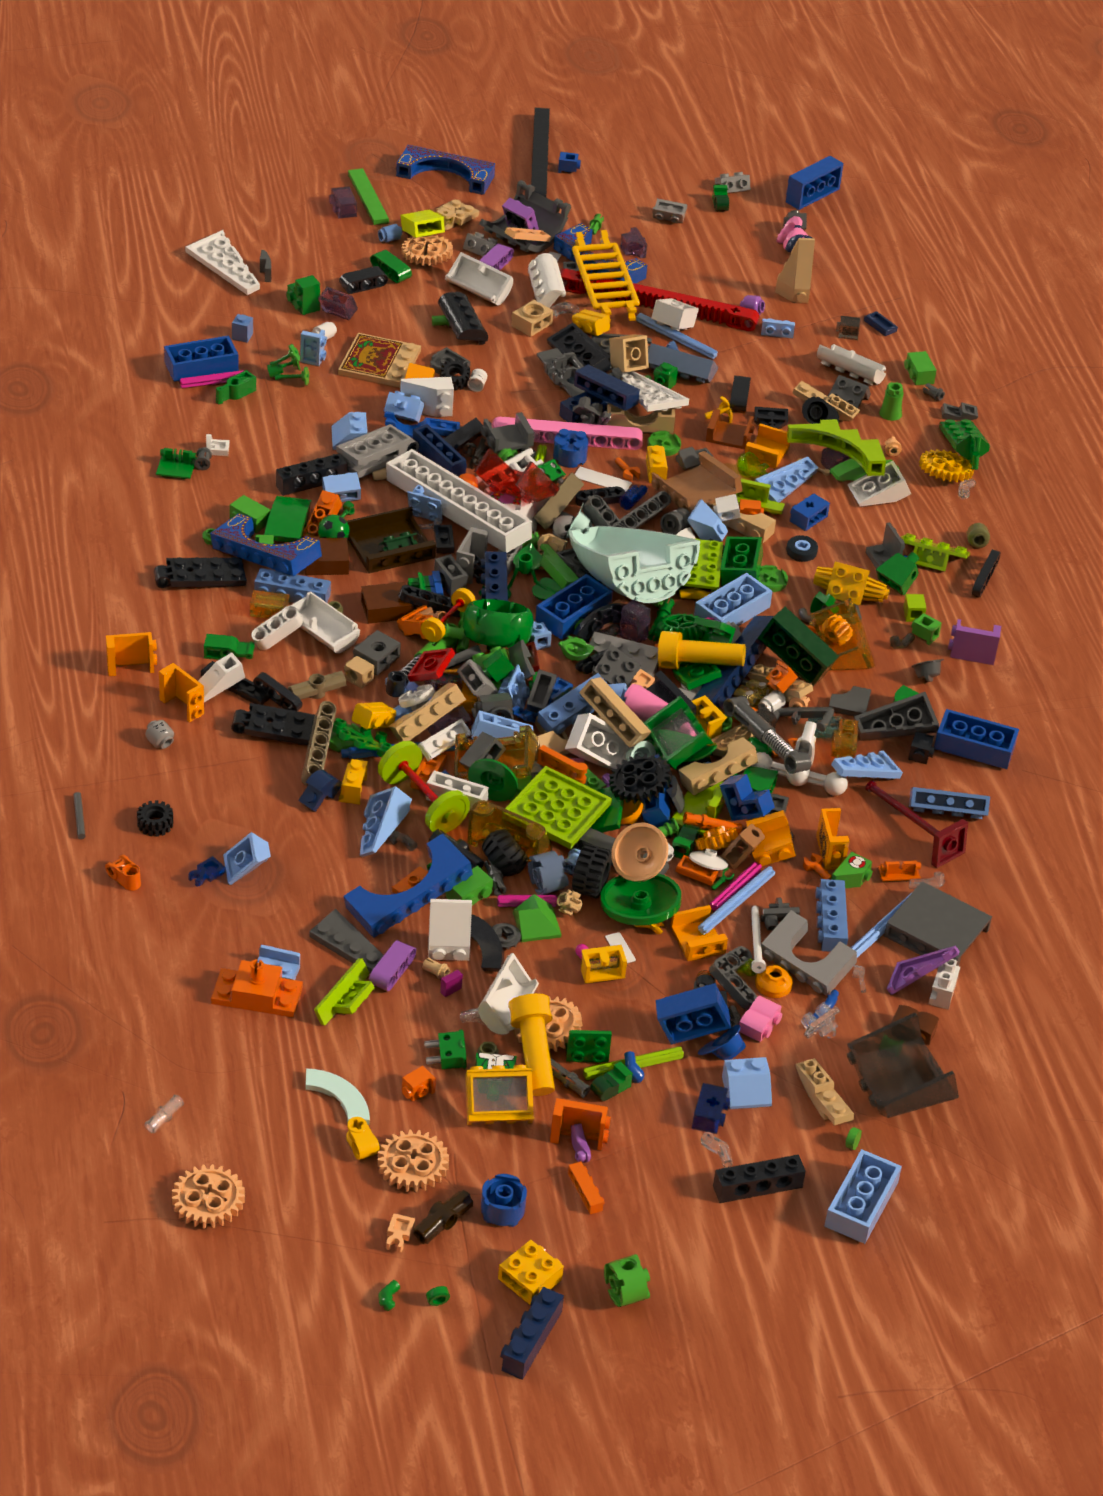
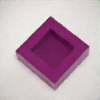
[440,970,463,997]

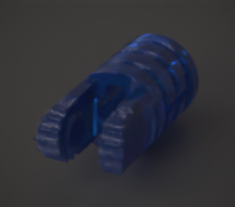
[619,485,648,510]

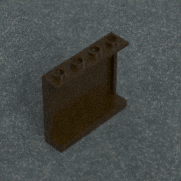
[347,506,436,573]

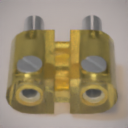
[733,679,773,707]

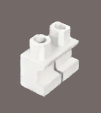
[929,959,960,1009]

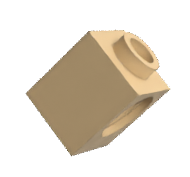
[344,656,374,689]

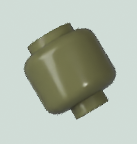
[967,523,990,548]

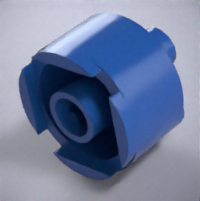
[553,429,588,468]
[481,1174,527,1227]

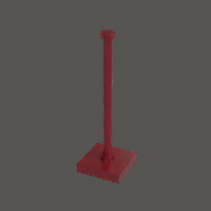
[865,780,968,868]

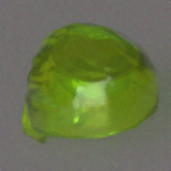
[736,452,769,478]

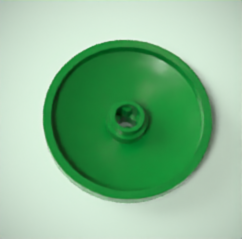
[601,873,682,925]

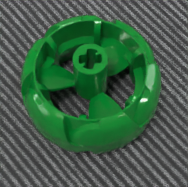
[462,599,534,650]

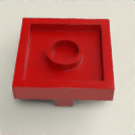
[407,648,456,682]

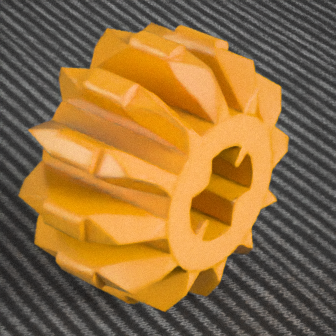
[822,614,853,646]

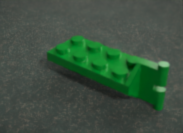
[939,419,990,470]

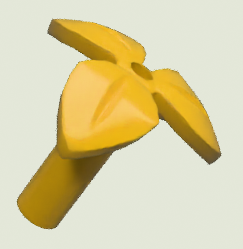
[704,396,733,423]

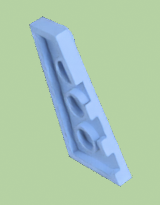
[755,457,819,502]
[831,750,903,779]

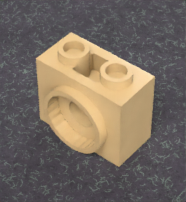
[511,300,553,337]

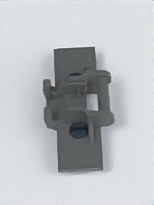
[537,348,585,397]

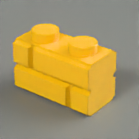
[572,309,610,336]
[646,445,668,483]
[351,702,396,729]

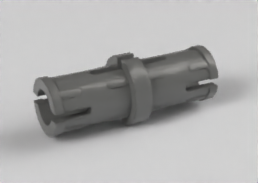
[484,860,507,896]

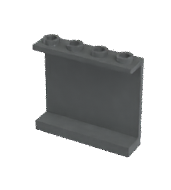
[884,881,992,966]

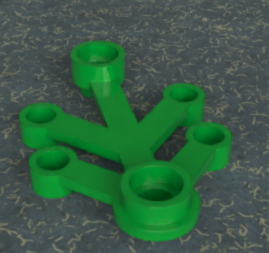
[332,718,392,757]

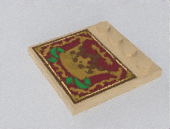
[338,333,421,388]

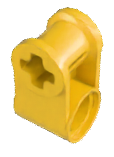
[346,1117,380,1160]

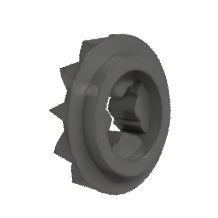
[492,923,521,950]

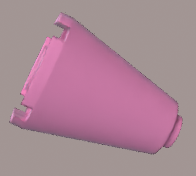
[624,684,672,722]

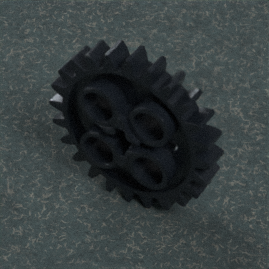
[608,754,672,804]

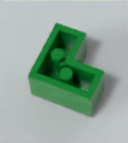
[286,275,320,315]

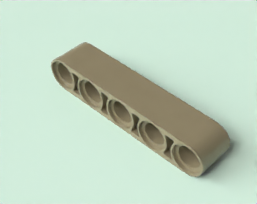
[533,472,584,530]
[301,701,336,786]

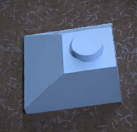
[687,499,728,542]
[223,832,271,885]

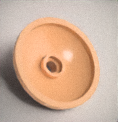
[611,823,668,882]

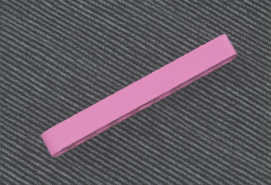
[492,417,643,450]

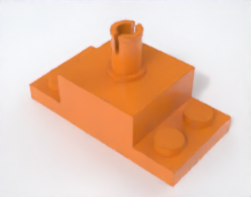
[211,959,303,1018]

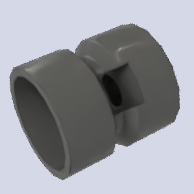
[660,508,691,535]

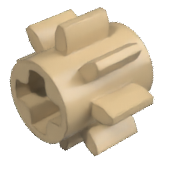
[557,889,582,916]

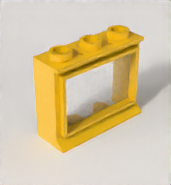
[465,1065,534,1125]

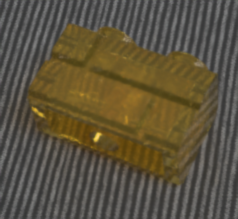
[250,590,290,619]

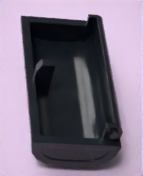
[438,292,488,345]

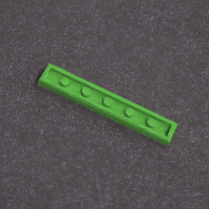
[348,168,389,225]

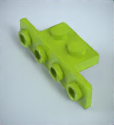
[736,479,785,514]
[314,958,375,1025]

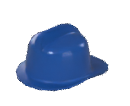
[698,1025,746,1060]

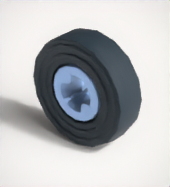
[786,535,818,562]

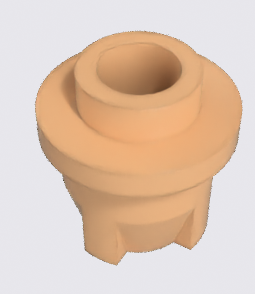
[885,436,902,456]
[789,696,810,707]

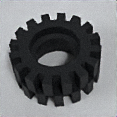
[440,359,471,390]
[137,800,173,837]

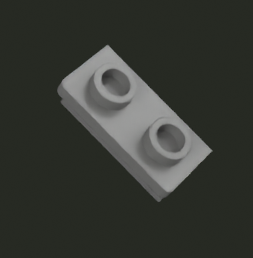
[715,172,751,193]
[652,198,687,223]
[463,232,498,256]

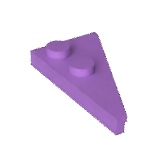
[887,946,960,995]

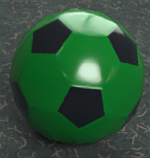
[318,514,350,538]

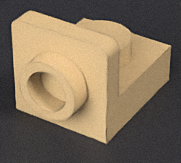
[537,533,568,553]

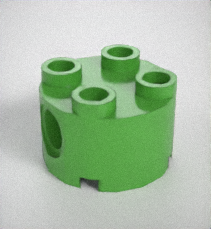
[604,1254,650,1307]

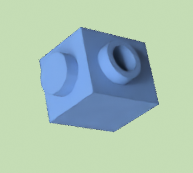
[232,314,253,343]

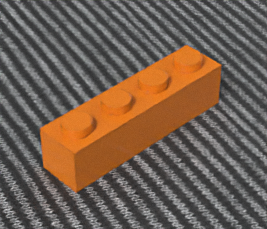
[568,1161,605,1215]

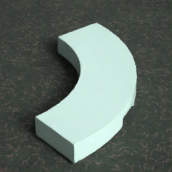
[305,1068,370,1125]

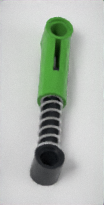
[386,623,459,697]

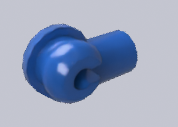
[624,1051,644,1083]

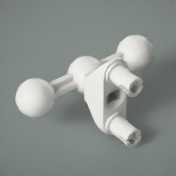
[752,721,848,796]

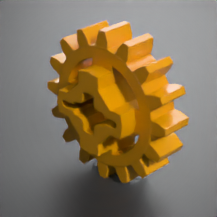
[695,825,738,850]

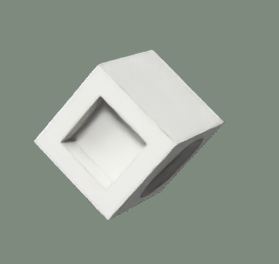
[713,494,741,522]

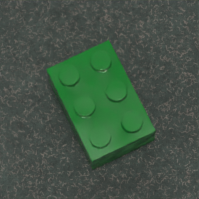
[720,536,763,587]

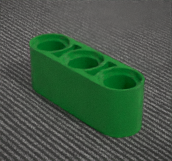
[370,250,412,283]

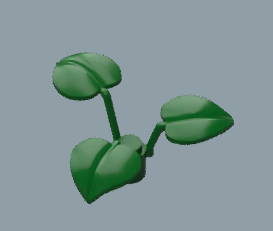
[479,543,562,600]

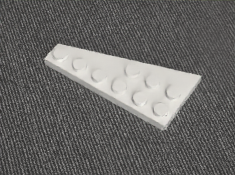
[185,230,260,295]
[620,371,689,412]

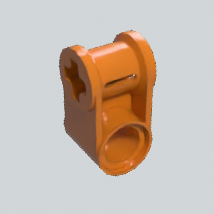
[105,854,141,891]

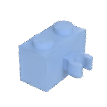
[384,391,425,423]

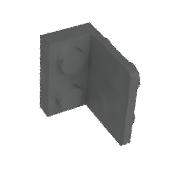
[828,375,871,408]
[866,522,905,569]
[593,644,641,687]

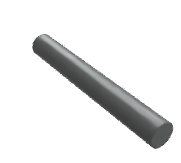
[73,792,86,839]

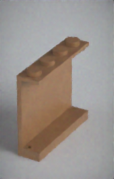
[651,451,742,513]

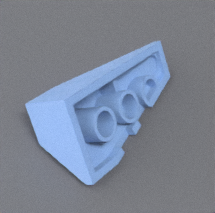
[360,786,412,857]

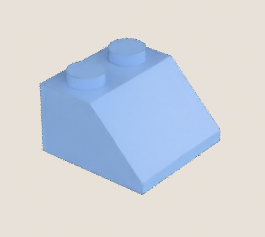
[331,412,367,450]
[722,1057,772,1109]

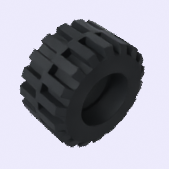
[572,844,612,898]

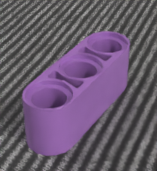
[480,243,514,271]
[369,940,416,991]

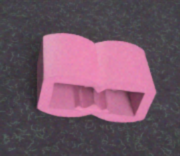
[739,995,783,1042]

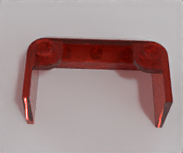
[474,449,560,504]

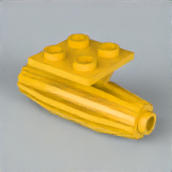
[813,561,890,605]

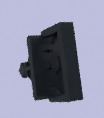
[754,407,788,429]

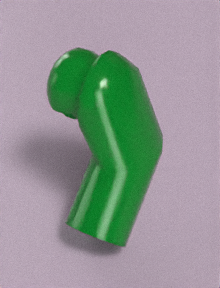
[378,1280,400,1311]

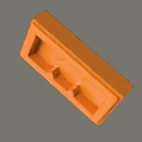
[675,855,720,886]
[392,866,428,894]

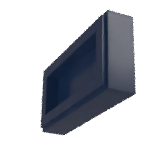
[864,311,898,336]

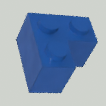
[719,774,775,821]

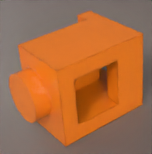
[739,499,764,515]
[766,660,798,693]
[401,1065,436,1102]

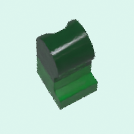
[712,185,729,211]
[672,824,700,859]
[590,1061,633,1101]

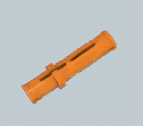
[683,812,742,835]

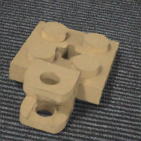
[436,200,479,230]

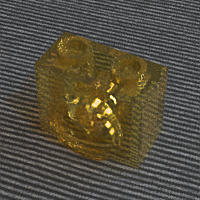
[831,719,858,758]

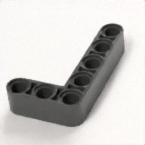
[582,491,671,529]

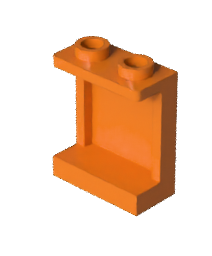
[550,1098,611,1151]

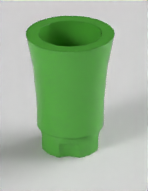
[879,382,904,421]

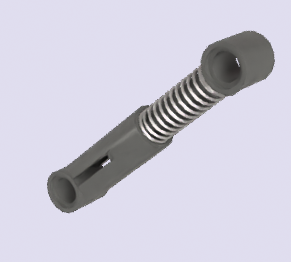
[723,696,811,774]

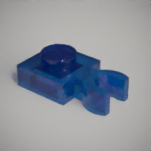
[188,856,226,887]

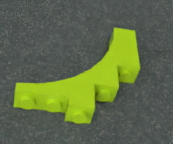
[787,419,886,476]

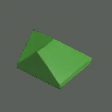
[513,894,562,942]

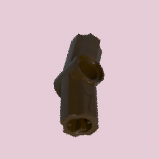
[413,1190,473,1244]

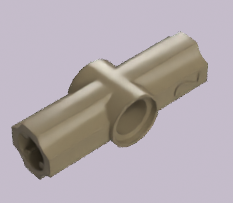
[288,671,346,700]

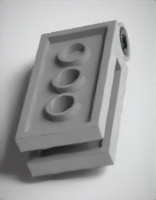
[336,424,419,478]

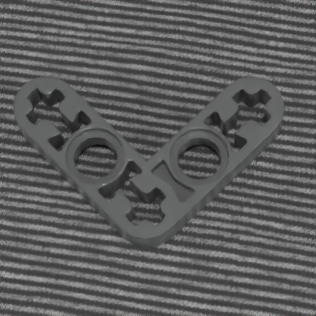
[709,946,757,1010]

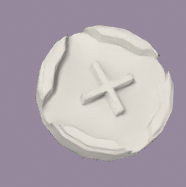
[398,684,435,711]

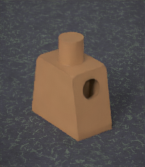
[721,824,765,869]

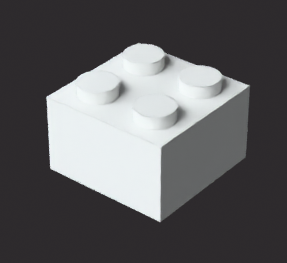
[651,298,699,331]

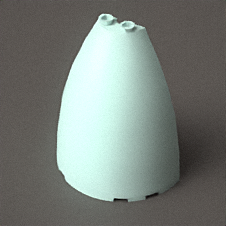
[568,526,700,603]

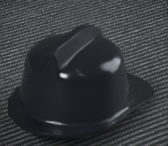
[802,397,839,424]

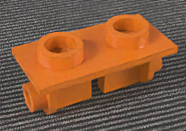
[878,860,921,881]

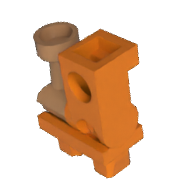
[397,605,449,639]

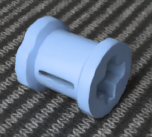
[563,848,581,875]

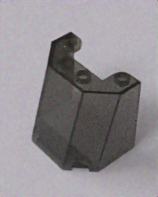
[846,1013,959,1118]

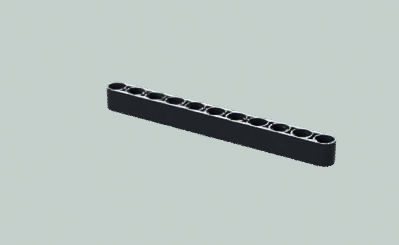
[531,107,550,197]

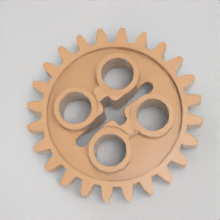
[401,235,453,266]
[514,996,583,1052]
[377,1129,449,1192]
[172,1164,245,1229]

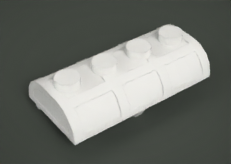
[445,252,513,305]
[528,253,566,308]
[817,344,886,385]
[292,592,360,653]
[478,953,539,1035]

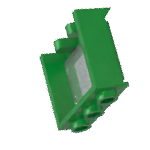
[643,696,714,770]

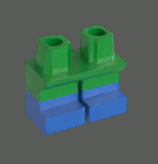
[408,571,443,604]

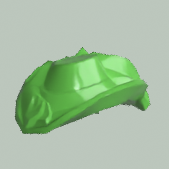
[558,636,594,661]

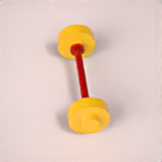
[421,588,476,642]

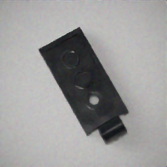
[547,322,612,373]
[154,557,247,588]
[231,703,315,746]

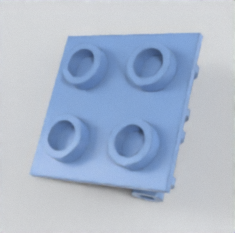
[407,485,443,523]
[498,664,530,718]

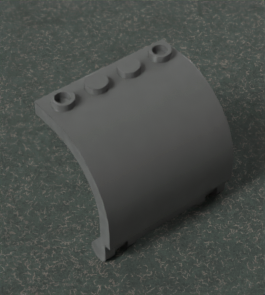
[479,180,571,252]

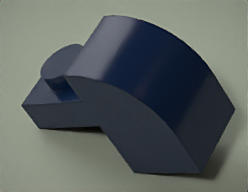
[298,770,342,812]

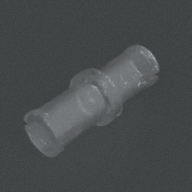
[144,1094,184,1133]

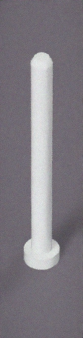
[751,905,766,973]

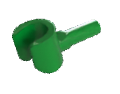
[340,501,355,518]
[711,868,734,890]

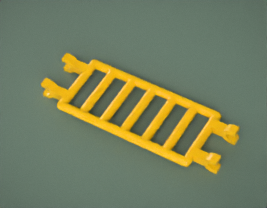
[572,230,640,323]

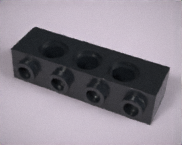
[276,453,348,496]
[713,1154,806,1203]

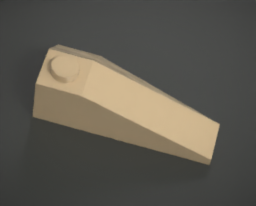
[775,238,815,303]

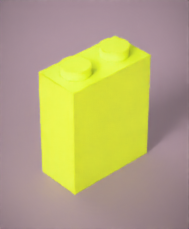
[400,209,445,238]

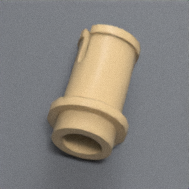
[422,958,450,979]

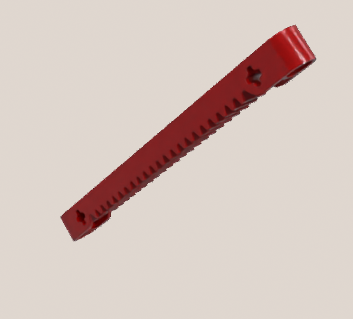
[560,268,760,331]

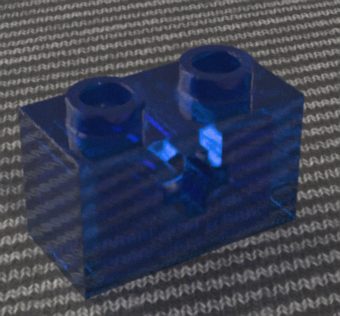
[692,1083,730,1134]

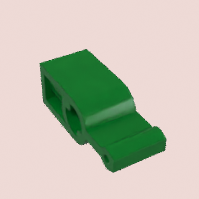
[216,370,256,404]
[204,634,255,660]

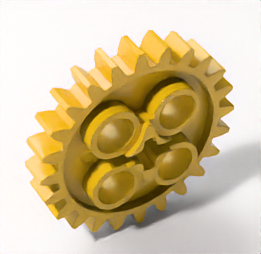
[919,449,974,482]

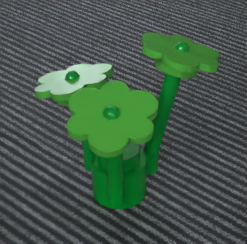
[267,344,309,386]

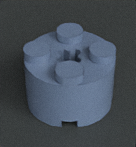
[528,851,569,895]

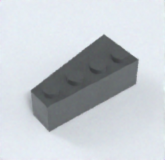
[854,692,939,741]

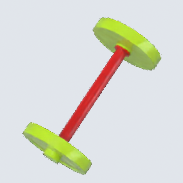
[378,741,470,833]

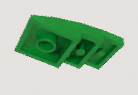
[264,496,312,542]

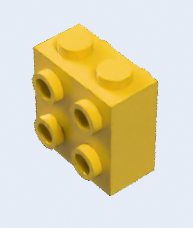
[498,1240,564,1305]

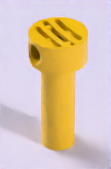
[658,631,746,669]
[508,993,555,1096]

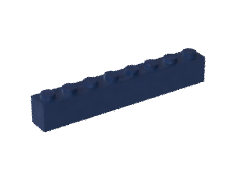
[693,616,773,711]

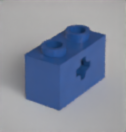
[790,494,830,531]

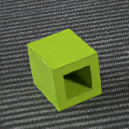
[903,594,926,622]

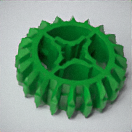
[656,613,704,641]

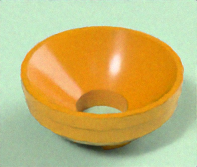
[621,799,643,825]
[755,965,793,998]

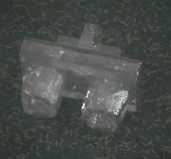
[801,1002,840,1039]

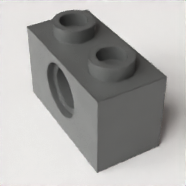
[434,554,468,597]

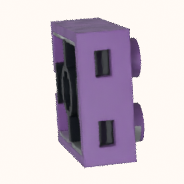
[502,198,539,230]

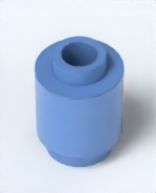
[378,224,402,243]

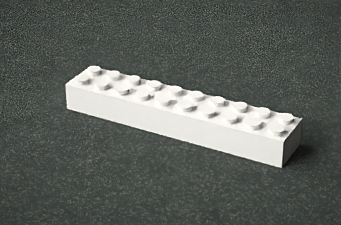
[386,449,532,553]

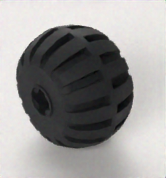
[482,829,528,876]

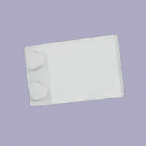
[400,377,454,417]
[847,461,911,506]
[565,713,631,770]
[428,899,472,961]

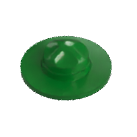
[468,759,518,802]

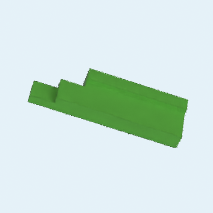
[539,544,579,589]

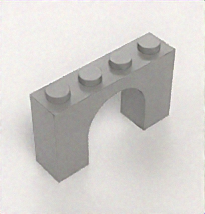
[761,910,857,996]

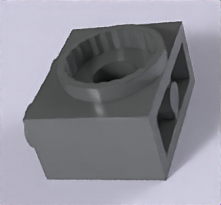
[353,630,401,675]
[476,693,514,720]

